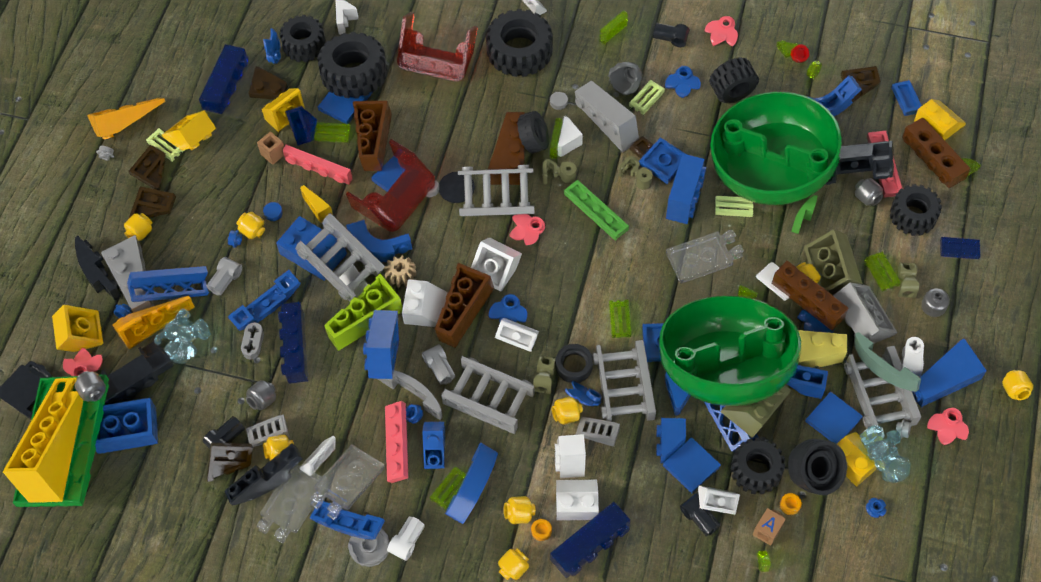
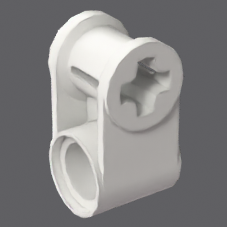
[901,337,924,377]

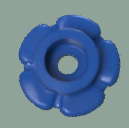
[228,230,242,248]
[114,304,132,319]
[406,405,423,424]
[866,498,887,518]

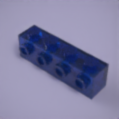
[199,44,249,114]
[278,302,308,384]
[550,502,631,579]

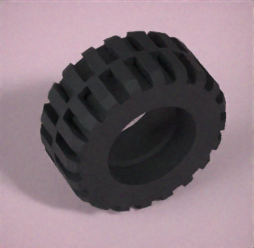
[486,9,553,77]
[317,32,387,98]

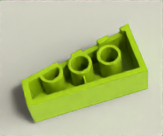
[324,274,403,351]

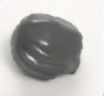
[608,62,643,95]

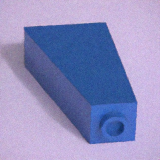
[912,339,987,407]

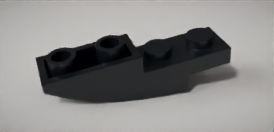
[75,236,121,300]
[225,443,303,506]

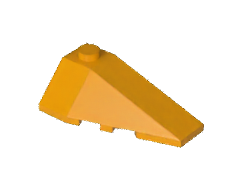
[87,98,165,139]
[113,296,195,349]

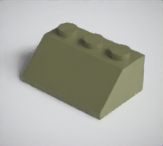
[804,229,863,295]
[721,386,791,438]

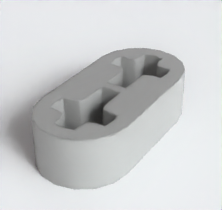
[241,322,264,360]

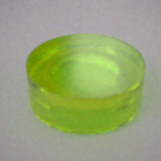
[807,60,822,79]

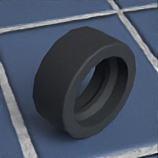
[556,344,593,383]

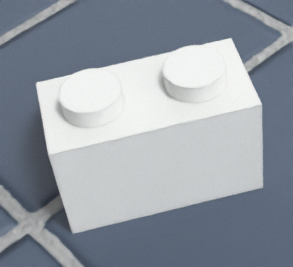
[471,238,522,291]
[402,279,447,327]
[556,480,599,520]

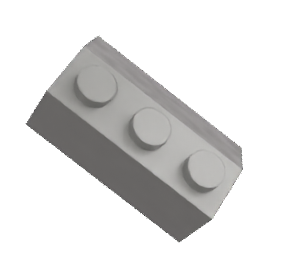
[833,282,898,344]

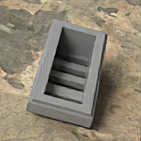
[246,414,290,447]
[575,417,620,447]

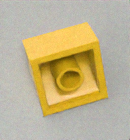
[262,88,306,132]
[914,99,966,140]
[162,111,216,150]
[52,305,103,352]
[837,432,886,487]

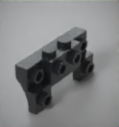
[825,141,894,185]
[99,338,174,405]

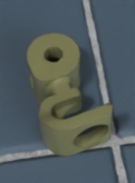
[619,156,653,190]
[542,159,577,184]
[897,262,919,298]
[533,356,556,394]

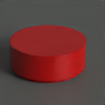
[791,44,809,63]

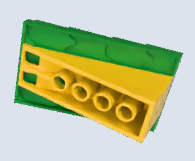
[3,374,109,507]

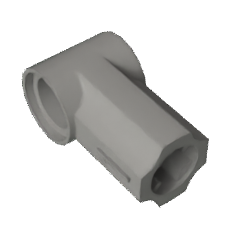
[206,257,242,295]
[422,344,455,385]

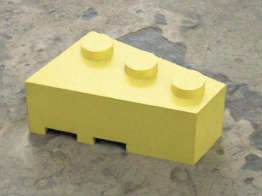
[798,330,847,367]

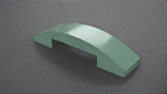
[854,332,921,392]

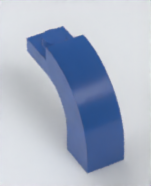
[809,76,862,116]
[346,220,412,262]

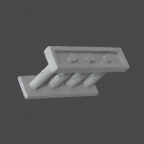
[458,165,534,216]
[295,213,385,302]
[593,340,656,422]
[844,346,921,428]
[441,356,535,434]

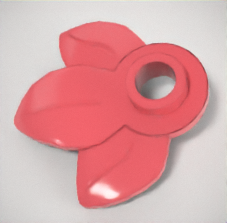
[704,16,738,46]
[509,214,545,245]
[63,348,103,376]
[927,408,969,445]

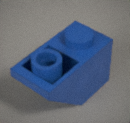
[656,418,686,463]
[422,422,445,469]

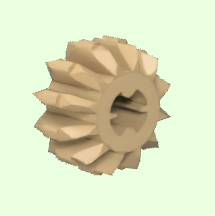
[384,255,417,288]

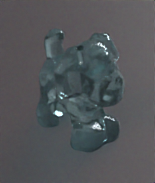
[154,308,211,364]
[860,425,911,483]

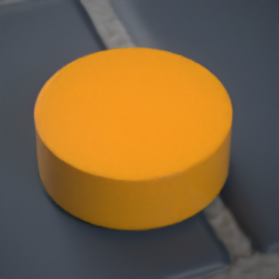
[780,493,802,515]
[531,519,552,541]

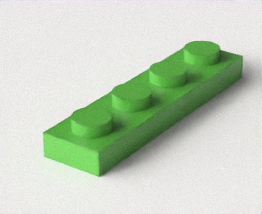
[564,180,629,241]

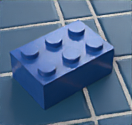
[666,154,707,224]
[276,216,347,281]
[363,310,399,379]
[95,398,158,454]

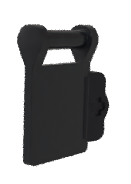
[0,361,52,420]

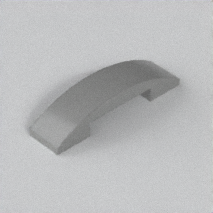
[378,370,443,420]

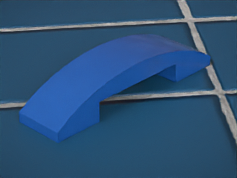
[227,270,301,331]
[445,443,498,524]
[310,500,385,540]

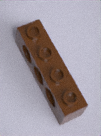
[902,118,971,188]
[771,261,849,331]

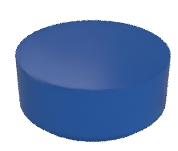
[263,202,283,221]

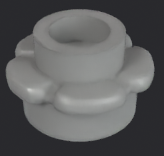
[96,146,114,161]
[896,419,911,439]

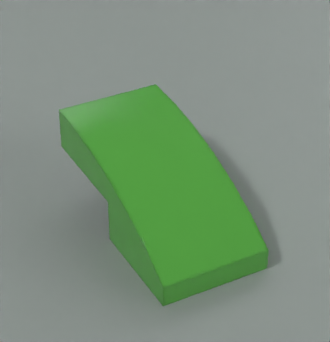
[791,195,818,234]

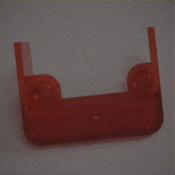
[397,12,478,81]
[346,139,435,232]

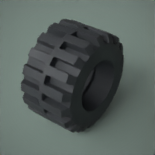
[280,15,326,62]
[709,57,759,103]
[890,184,942,236]
[731,437,785,494]

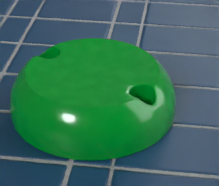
[711,92,842,205]
[659,296,801,406]

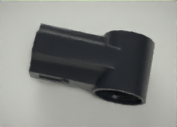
[653,23,690,48]
[203,416,245,449]
[680,493,721,537]

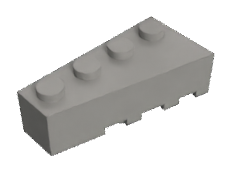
[575,81,639,153]
[101,235,154,313]

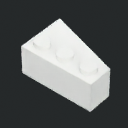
[555,434,586,479]

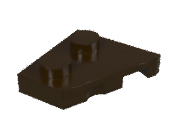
[249,66,288,100]
[841,66,881,102]
[129,144,166,190]
[129,186,176,218]
[207,443,253,482]

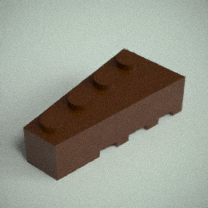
[353,101,392,171]
[488,112,525,185]
[435,263,494,348]

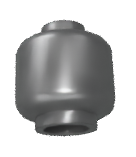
[855,178,883,206]
[921,288,950,317]
[75,371,106,402]
[246,380,276,410]

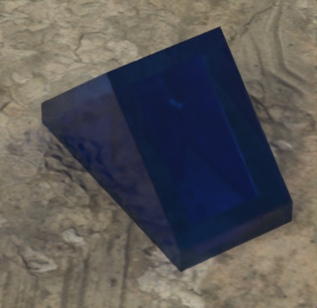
[285,106,317,145]

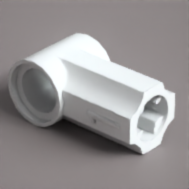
[387,516,425,561]

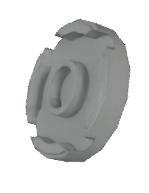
[348,528,390,567]

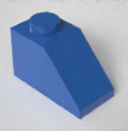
[787,365,828,399]
[665,372,691,416]

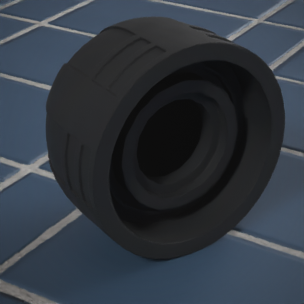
[788,439,847,495]

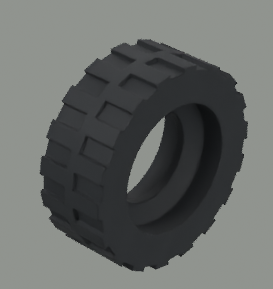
[517,111,549,153]

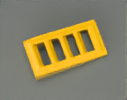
[300,185,333,223]

